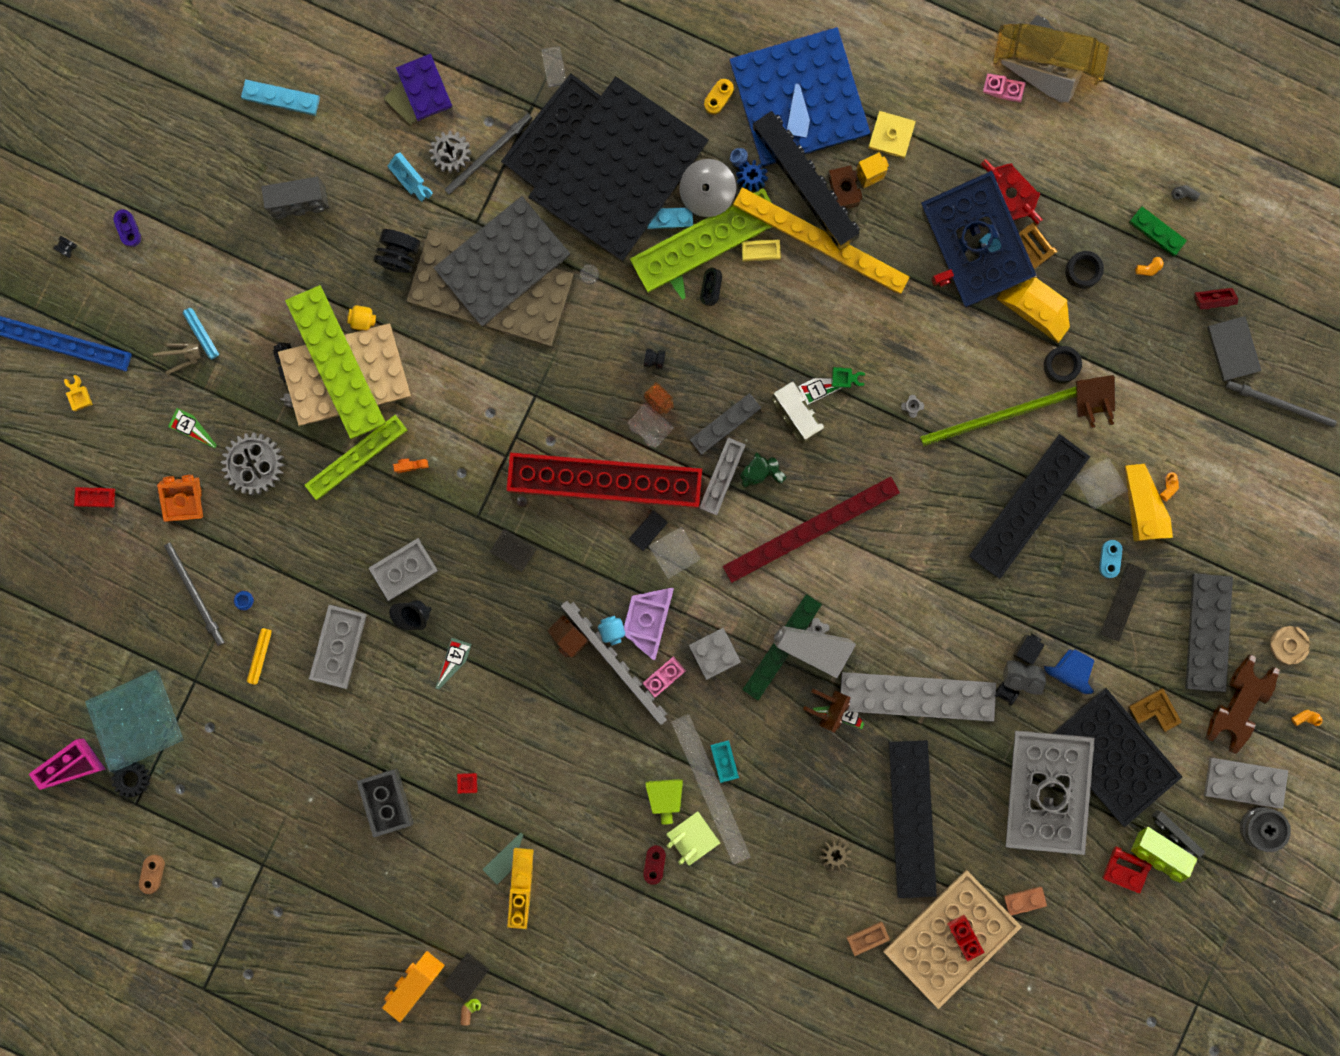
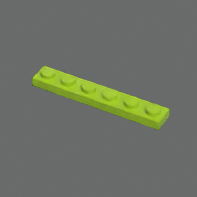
[305,415,408,500]

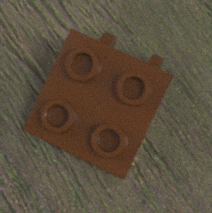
[1076,375,1115,428]
[803,689,851,733]

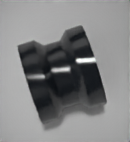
[53,236,78,258]

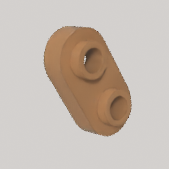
[139,855,165,894]

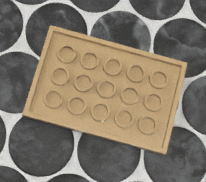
[278,323,411,426]
[883,870,1021,1009]

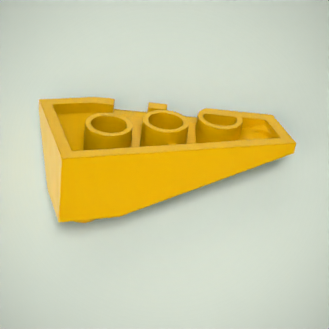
[1125,464,1173,542]

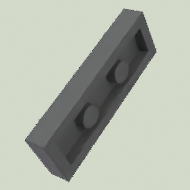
[1152,810,1205,858]

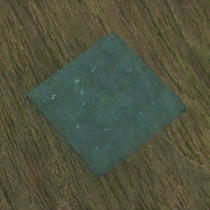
[85,670,183,772]

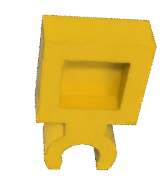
[64,375,93,411]

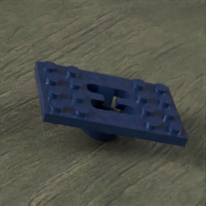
[921,171,1037,307]

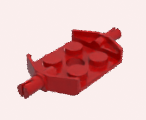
[980,159,1043,225]

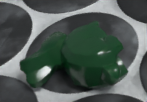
[740,452,786,488]

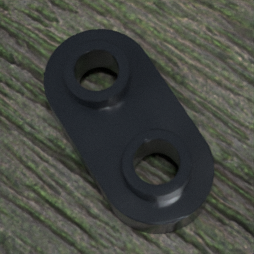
[700,267,722,306]

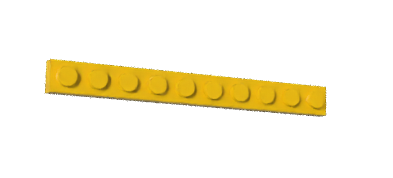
[733,187,909,294]

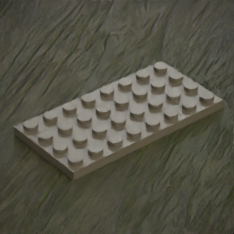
[406,229,574,347]

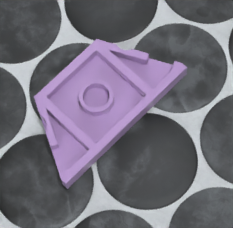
[624,588,674,660]

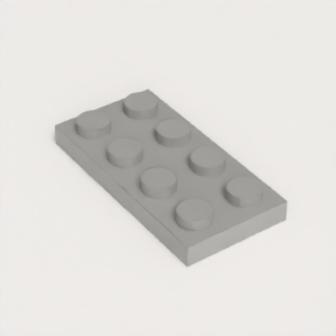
[309,605,367,689]
[1204,757,1288,809]

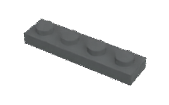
[690,393,761,455]

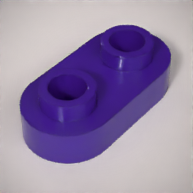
[113,209,141,247]

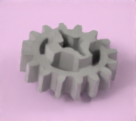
[429,131,471,173]

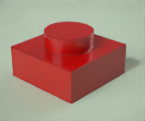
[931,269,954,287]
[457,773,478,794]

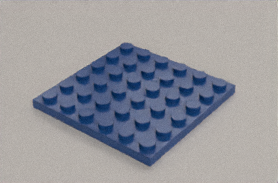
[729,27,871,167]

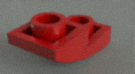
[947,915,985,962]

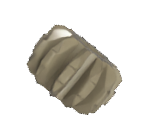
[819,838,852,871]

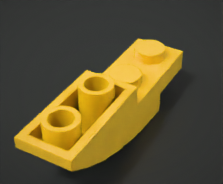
[507,848,534,929]

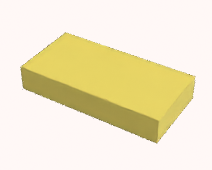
[742,239,781,261]

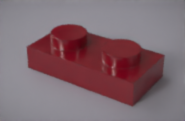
[1194,288,1238,309]

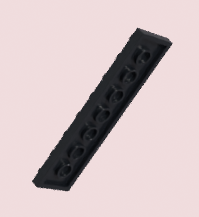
[968,434,1091,579]
[888,740,937,898]

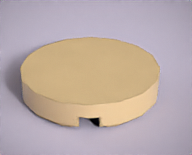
[1270,626,1310,664]

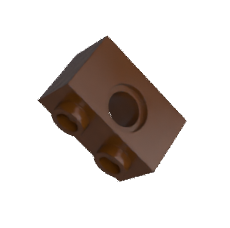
[828,165,862,209]

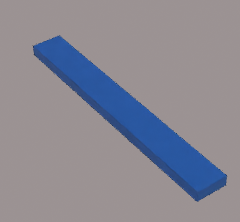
[0,316,132,372]

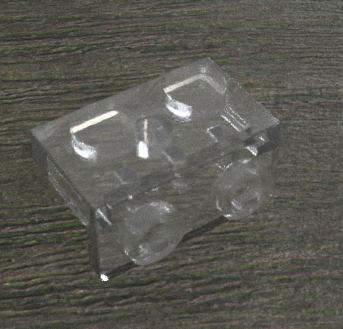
[627,403,674,448]

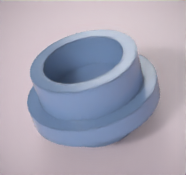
[730,148,748,167]

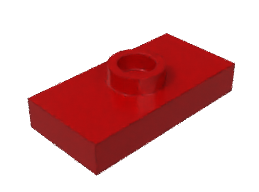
[74,487,115,508]

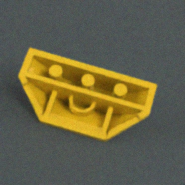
[997,278,1070,343]

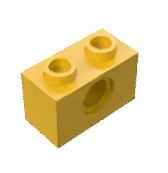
[856,152,889,189]

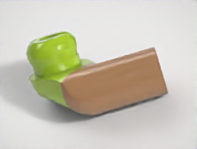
[460,999,481,1025]

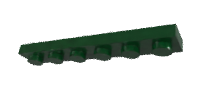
[742,594,822,701]

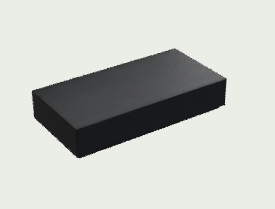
[629,510,668,551]

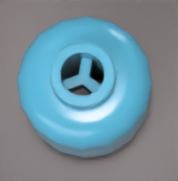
[598,616,626,645]

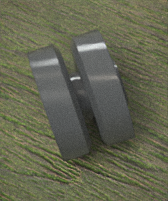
[1240,807,1291,852]

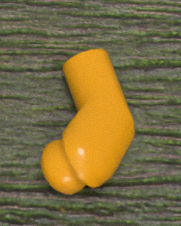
[1160,472,1179,501]

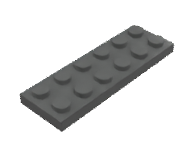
[1185,573,1233,692]

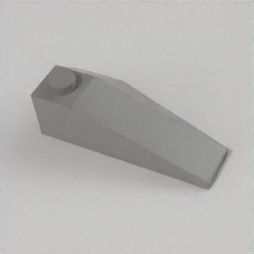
[1001,53,1084,102]

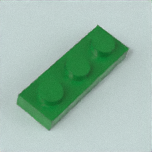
[1129,206,1187,257]

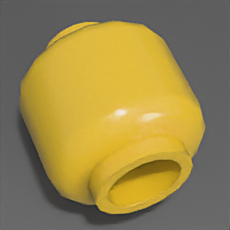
[347,305,376,331]

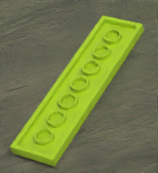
[630,188,772,293]
[285,285,386,440]

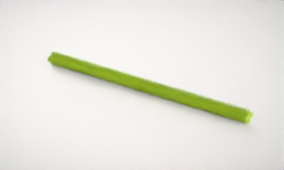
[920,386,1076,446]

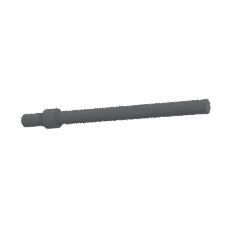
[444,113,533,195]
[1226,380,1337,427]
[164,543,225,646]

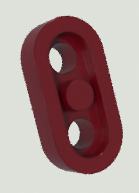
[643,845,666,885]

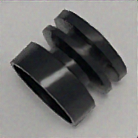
[373,229,421,273]

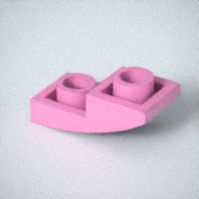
[983,73,1025,103]
[643,656,686,697]

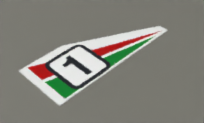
[798,378,852,405]

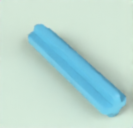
[183,308,219,359]

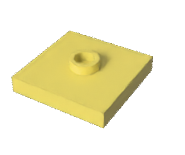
[868,111,916,158]

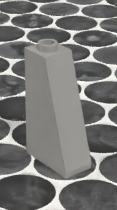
[774,626,856,678]

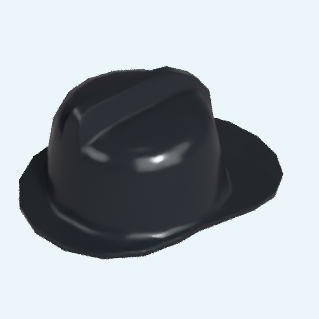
[389,600,432,630]

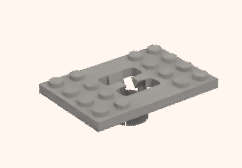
[1005,730,1095,855]

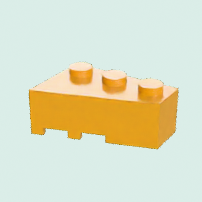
[382,951,445,1022]

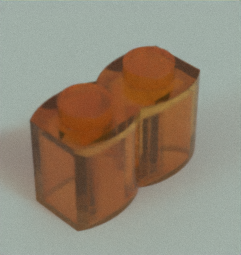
[644,382,674,414]

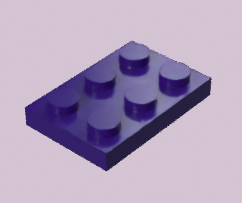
[396,54,452,121]

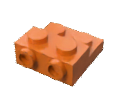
[157,475,203,522]

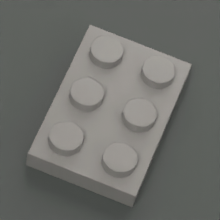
[369,538,438,601]

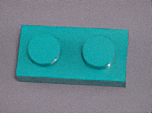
[710,740,739,783]

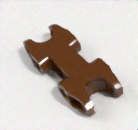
[1205,655,1280,754]

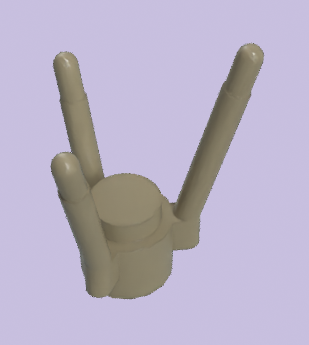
[153,343,202,374]

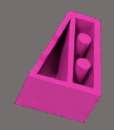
[29,738,106,790]

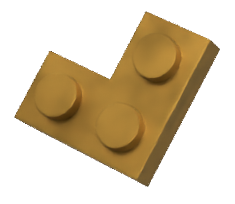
[1128,688,1182,732]

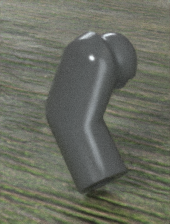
[1171,185,1201,201]

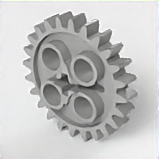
[221,433,285,495]

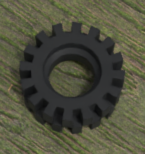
[111,762,151,798]

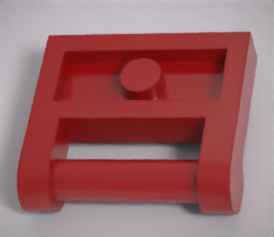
[1102,846,1152,894]

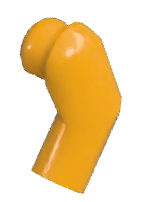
[1135,257,1164,276]
[1291,710,1323,726]

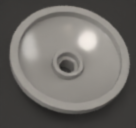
[679,159,736,217]

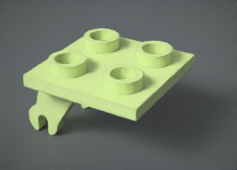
[666,811,720,866]

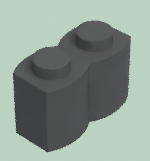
[1003,660,1046,695]

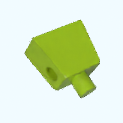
[646,779,683,824]

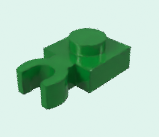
[831,367,865,388]

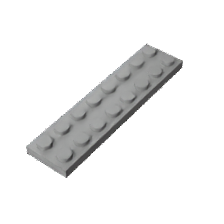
[840,672,996,721]

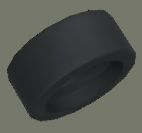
[1065,251,1104,289]
[1043,346,1082,384]

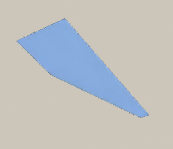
[787,84,810,137]

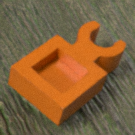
[393,459,429,473]

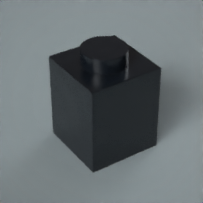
[1013,634,1044,665]

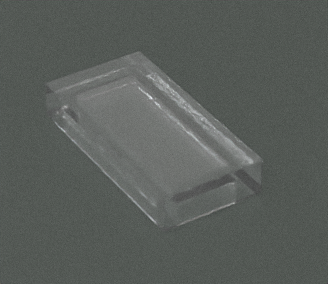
[541,46,566,88]

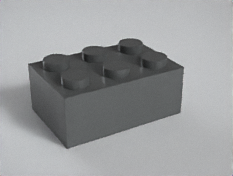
[261,177,329,219]
[357,768,414,838]

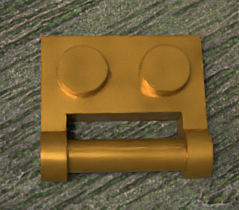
[1019,222,1058,269]

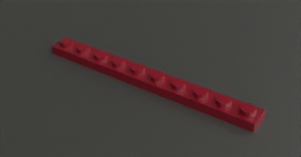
[722,476,900,583]

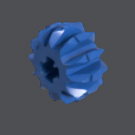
[736,160,768,192]

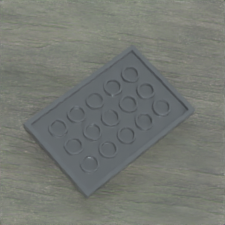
[434,196,571,327]

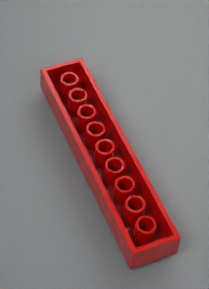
[506,452,702,509]

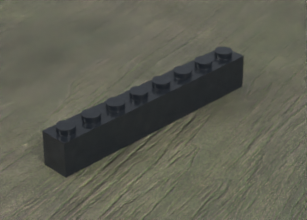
[753,111,860,251]

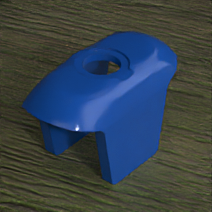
[1043,650,1094,694]

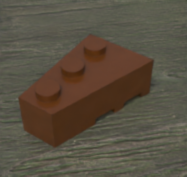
[547,615,590,658]

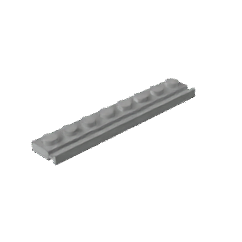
[561,601,667,725]

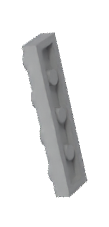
[699,438,746,516]

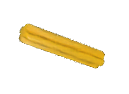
[247,628,272,685]

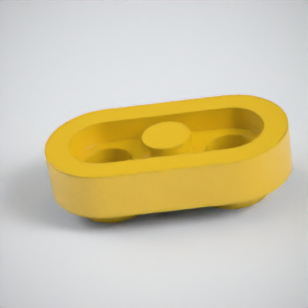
[704,79,734,115]

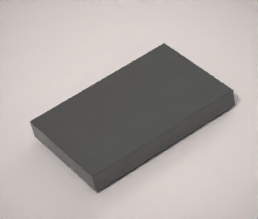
[1207,316,1262,381]

